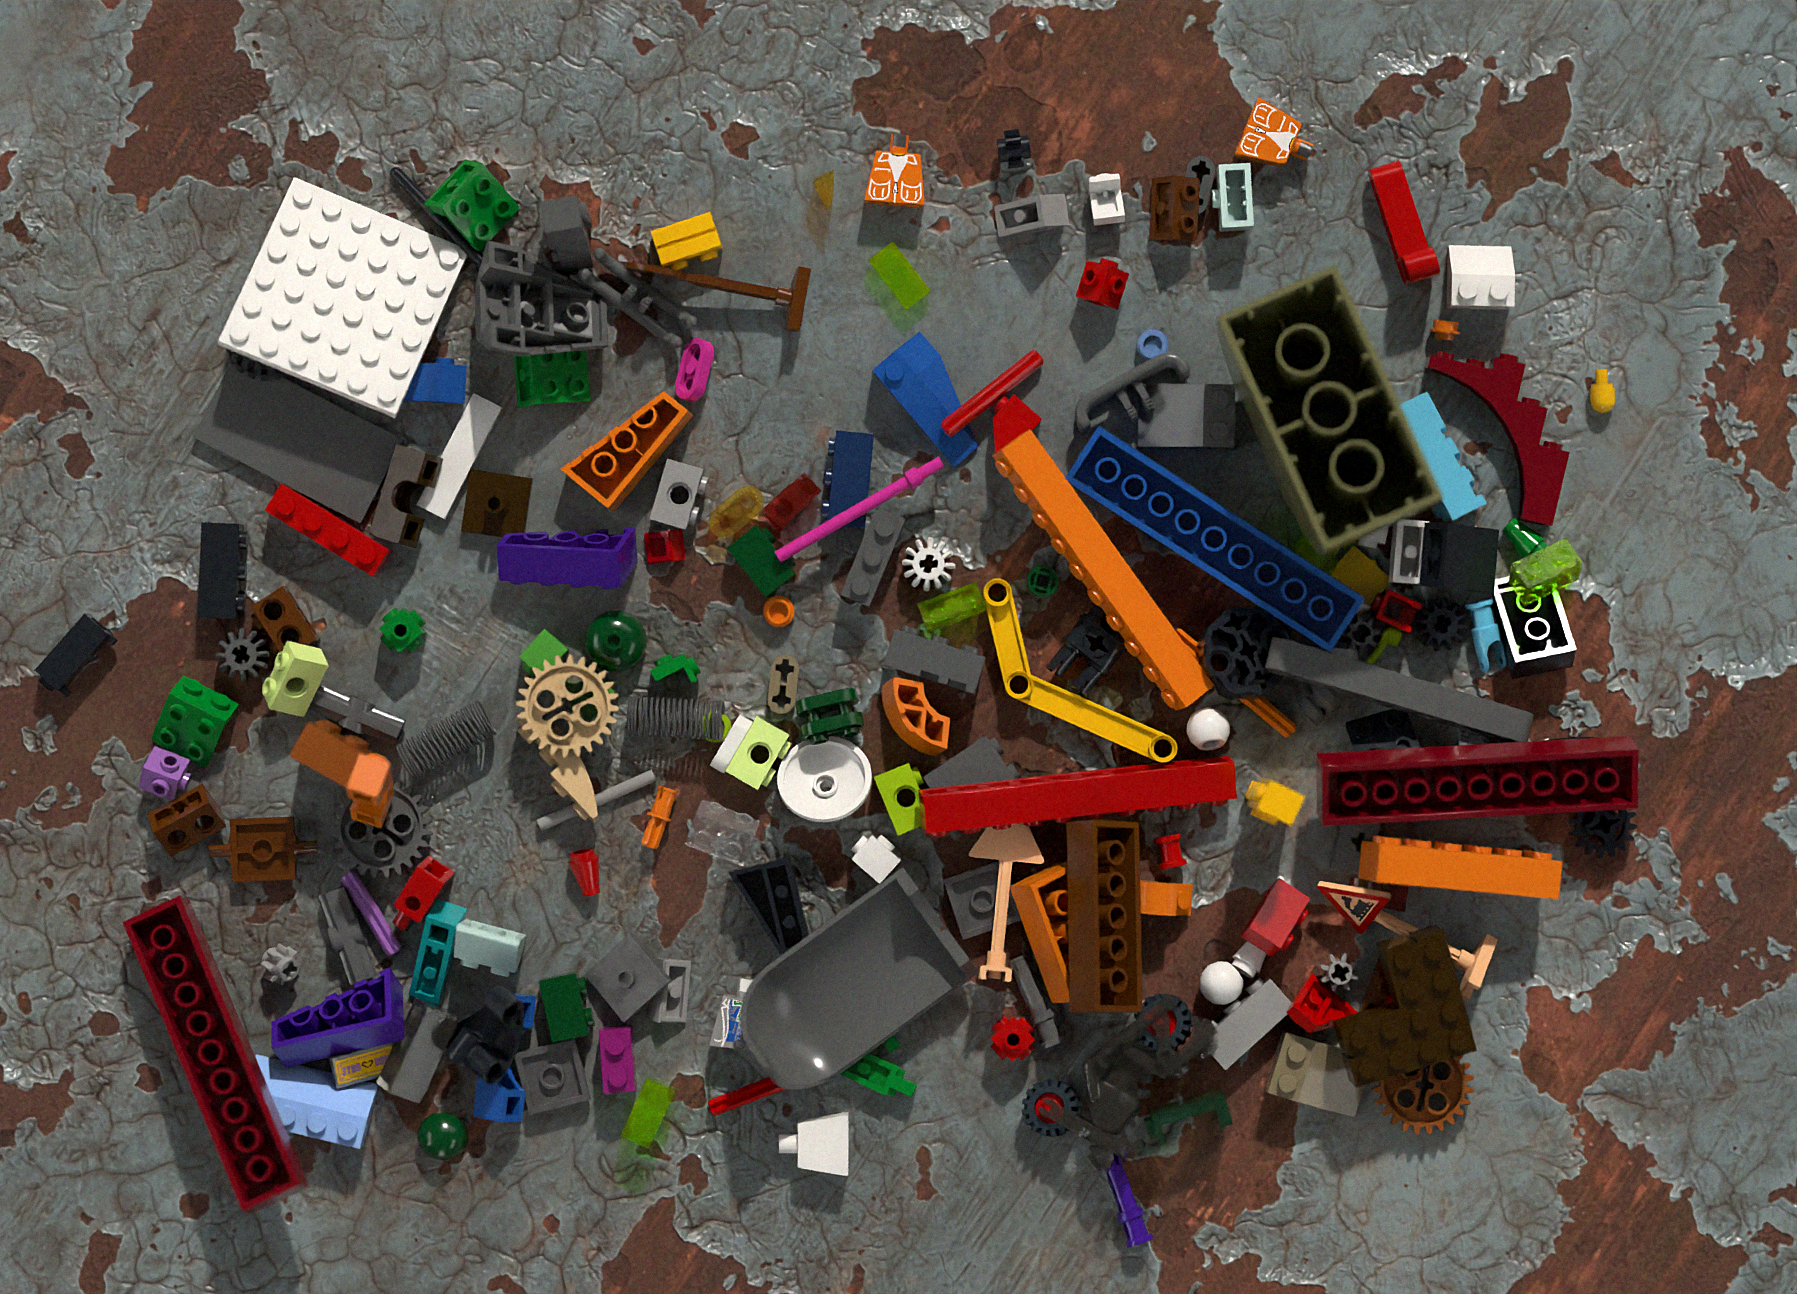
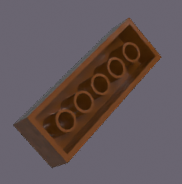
[1067,820,1143,1014]

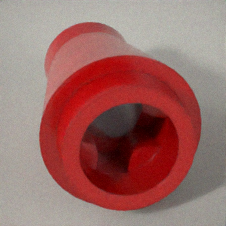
[568,848,600,897]

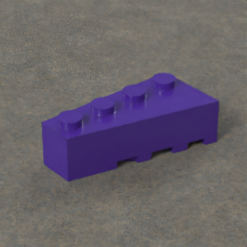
[496,528,638,590]
[271,968,405,1067]

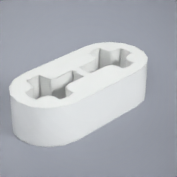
[710,714,753,774]

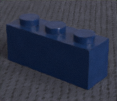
[822,430,874,529]

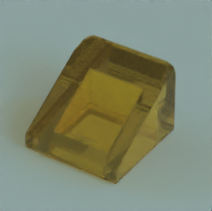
[813,169,835,211]

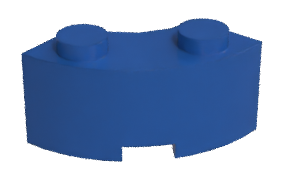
[403,358,467,404]

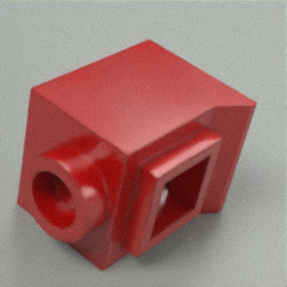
[1370,589,1423,633]

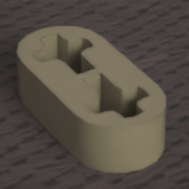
[768,654,799,714]

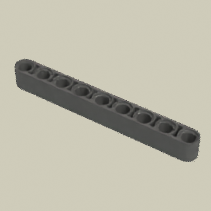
[1264,638,1534,743]

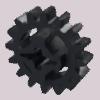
[1567,809,1637,858]

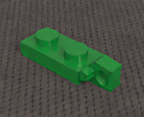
[840,1052,917,1097]

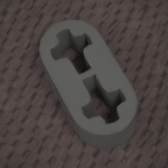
[1184,156,1215,215]

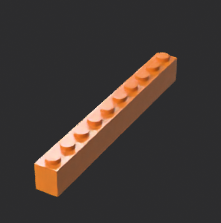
[992,429,1214,710]

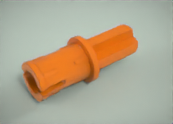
[641,785,678,849]

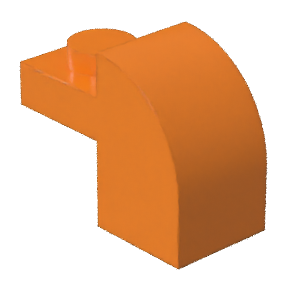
[1140,880,1193,916]

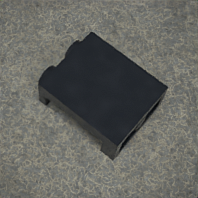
[1420,522,1499,592]

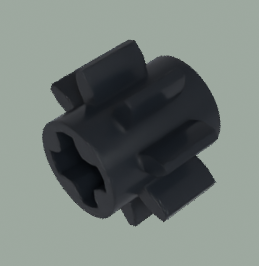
[996,129,1031,169]

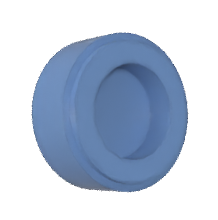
[1137,329,1169,361]

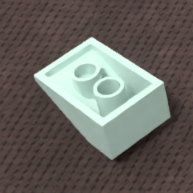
[454,919,527,977]

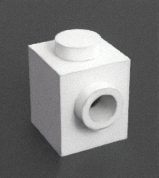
[851,835,901,884]

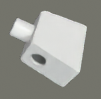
[779,1112,848,1176]

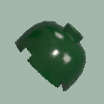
[585,610,647,672]

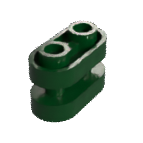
[795,688,865,745]

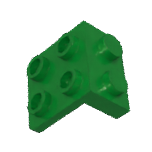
[152,675,239,767]

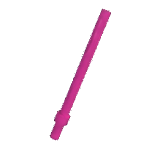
[775,457,944,562]

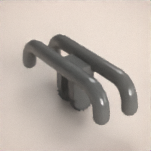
[578,248,697,348]
[1075,352,1190,434]

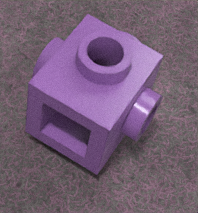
[138,746,191,801]

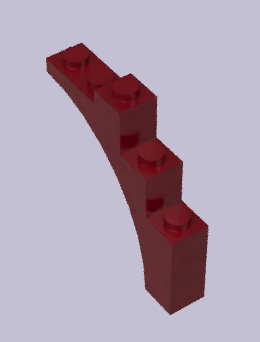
[1424,351,1570,527]

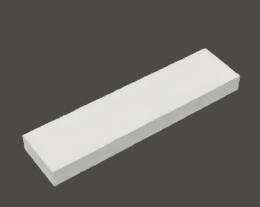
[417,393,502,519]

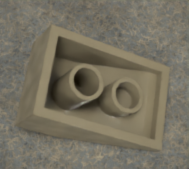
[1264,1029,1364,1118]

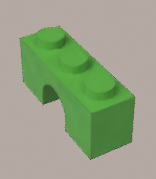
[519,629,616,720]

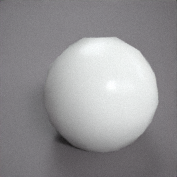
[1186,707,1230,750]
[1199,961,1243,1005]

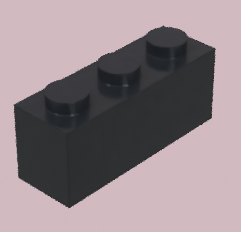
[197,522,249,619]

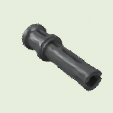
[1007,954,1067,1050]

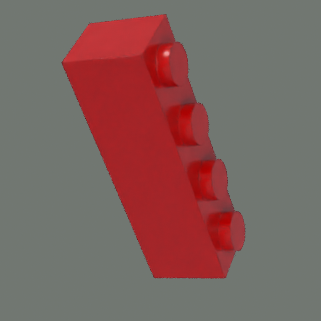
[265,484,393,577]

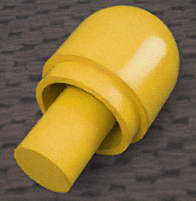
[1589,369,1615,413]

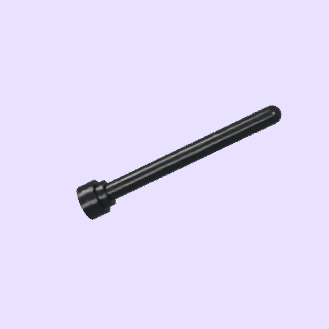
[390,167,483,272]

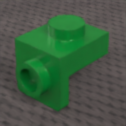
[650,653,701,684]

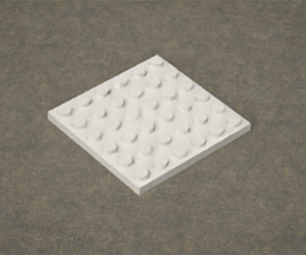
[218,177,468,418]

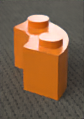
[882,677,950,756]

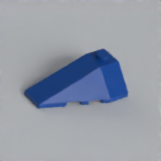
[872,332,978,467]

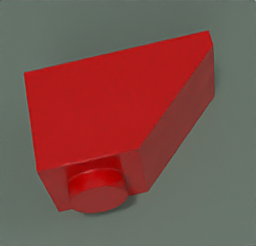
[992,394,1042,462]

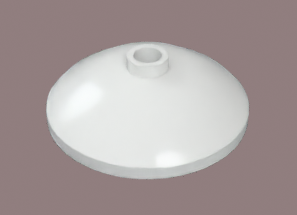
[777,736,872,822]

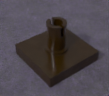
[461,469,533,538]

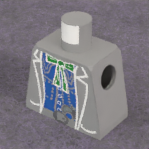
[710,978,754,1050]

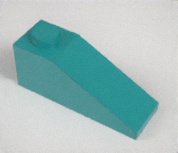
[409,899,467,1004]

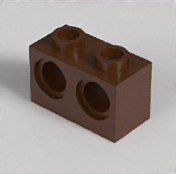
[251,586,320,656]
[147,784,226,857]

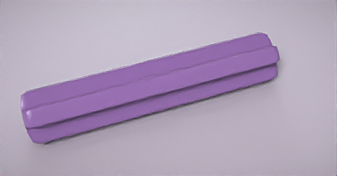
[341,870,402,956]

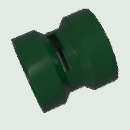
[1026,565,1059,597]

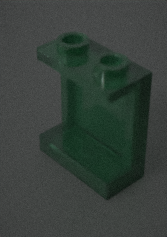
[1144,1088,1233,1145]

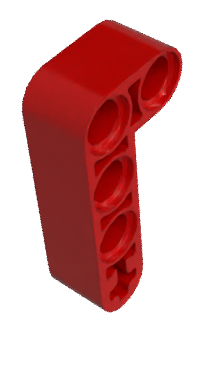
[1368,160,1440,286]

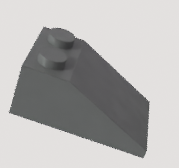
[1137,384,1236,449]

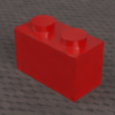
[1240,878,1311,957]

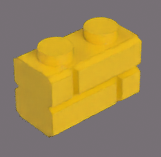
[650,212,723,271]

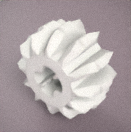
[902,537,955,591]

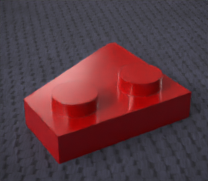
[1286,973,1358,1033]

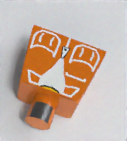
[1233,97,1313,168]
[864,134,925,208]

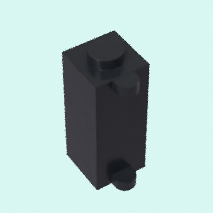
[34,613,118,697]

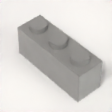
[1198,977,1292,1070]

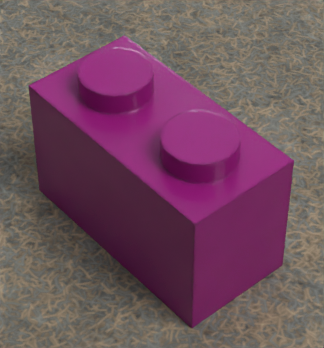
[599,1025,637,1094]

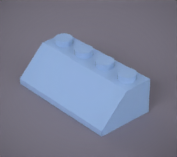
[255,1054,379,1149]

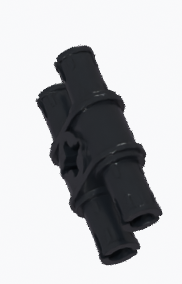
[1046,604,1127,698]

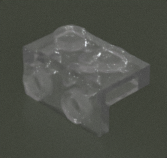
[685,800,760,867]

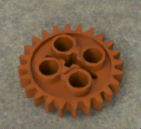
[1371,1055,1474,1135]

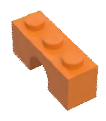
[347,753,394,829]

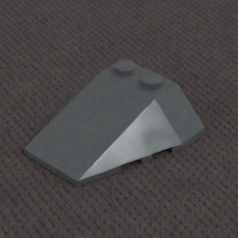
[475,241,608,356]

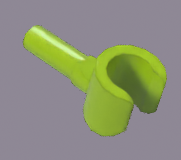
[1366,627,1402,665]

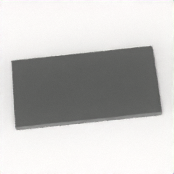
[193,363,405,524]

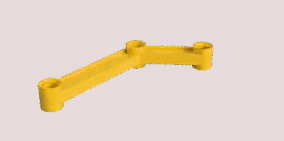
[983,579,1177,763]

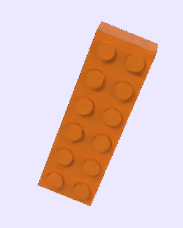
[1358,835,1563,899]

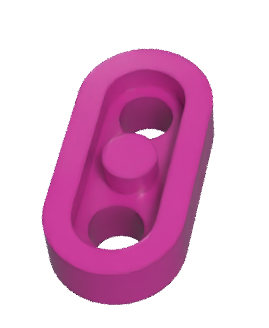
[675,338,714,402]

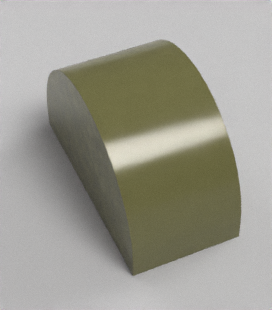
[1217,265,1444,555]

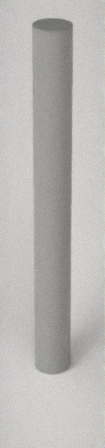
[537,769,657,831]

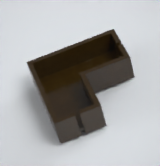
[1332,924,1477,1088]

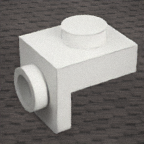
[1088,173,1125,226]

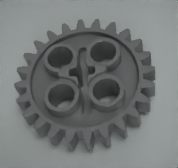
[330,779,433,879]

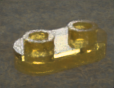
[709,486,764,538]

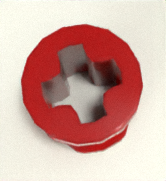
[1153,833,1187,870]

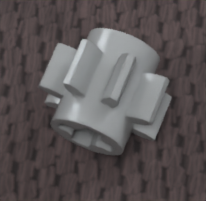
[260,943,301,985]
[1319,953,1358,991]

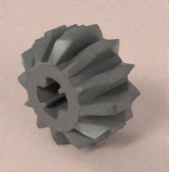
[216,628,271,682]

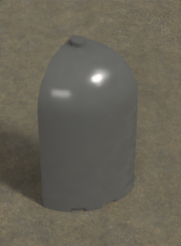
[740,867,979,1090]

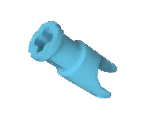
[1465,598,1507,673]

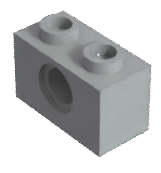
[649,459,708,531]

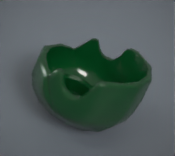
[417,1112,469,1160]

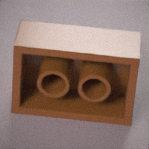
[289,719,374,787]

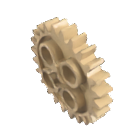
[516,655,620,757]

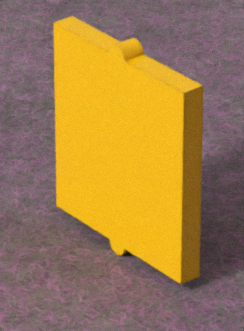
[1328,545,1389,620]

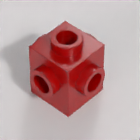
[1075,258,1129,310]
[990,1014,1035,1062]

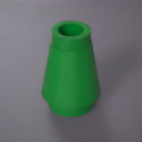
[1502,518,1549,564]

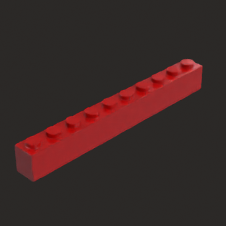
[918,755,1237,837]

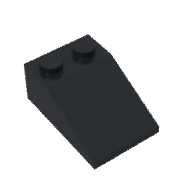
[1491,568,1576,679]

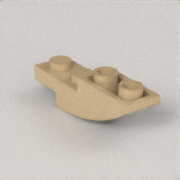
[516,718,599,823]

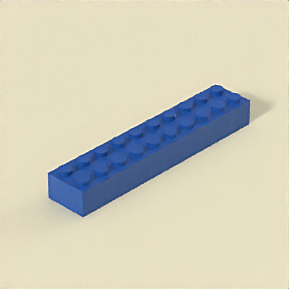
[1065,426,1366,652]

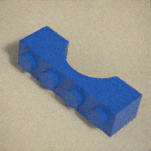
[473,991,536,1122]

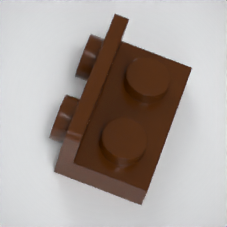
[1149,175,1200,242]

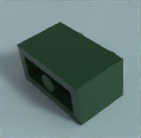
[727,525,796,598]
[539,971,595,1043]

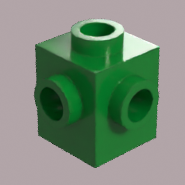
[379,608,427,653]

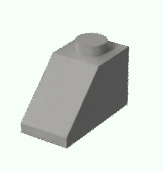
[994,194,1069,237]

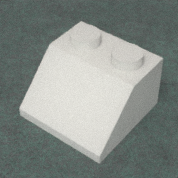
[1446,245,1515,310]

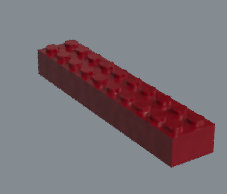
[1316,736,1639,826]
[123,895,310,1214]

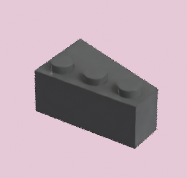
[539,195,594,273]
[883,625,986,694]

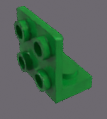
[424,159,519,251]
[513,350,591,408]

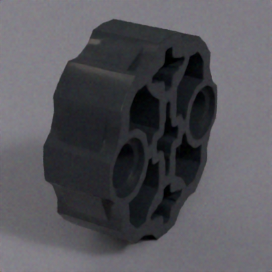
[1197,606,1292,701]

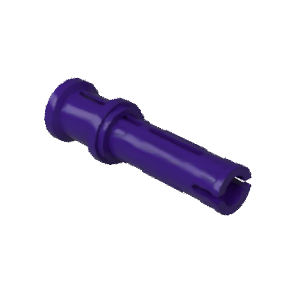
[1099,1150,1153,1248]

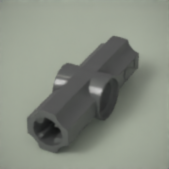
[308,685,406,745]
[319,886,377,985]

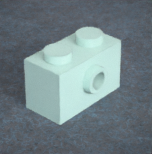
[1212,163,1254,232]

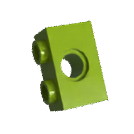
[874,762,924,836]

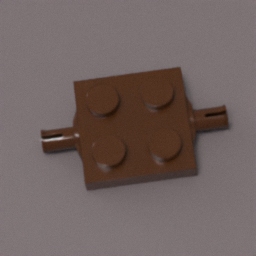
[209,816,318,882]

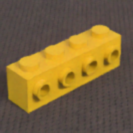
[1244,777,1305,826]

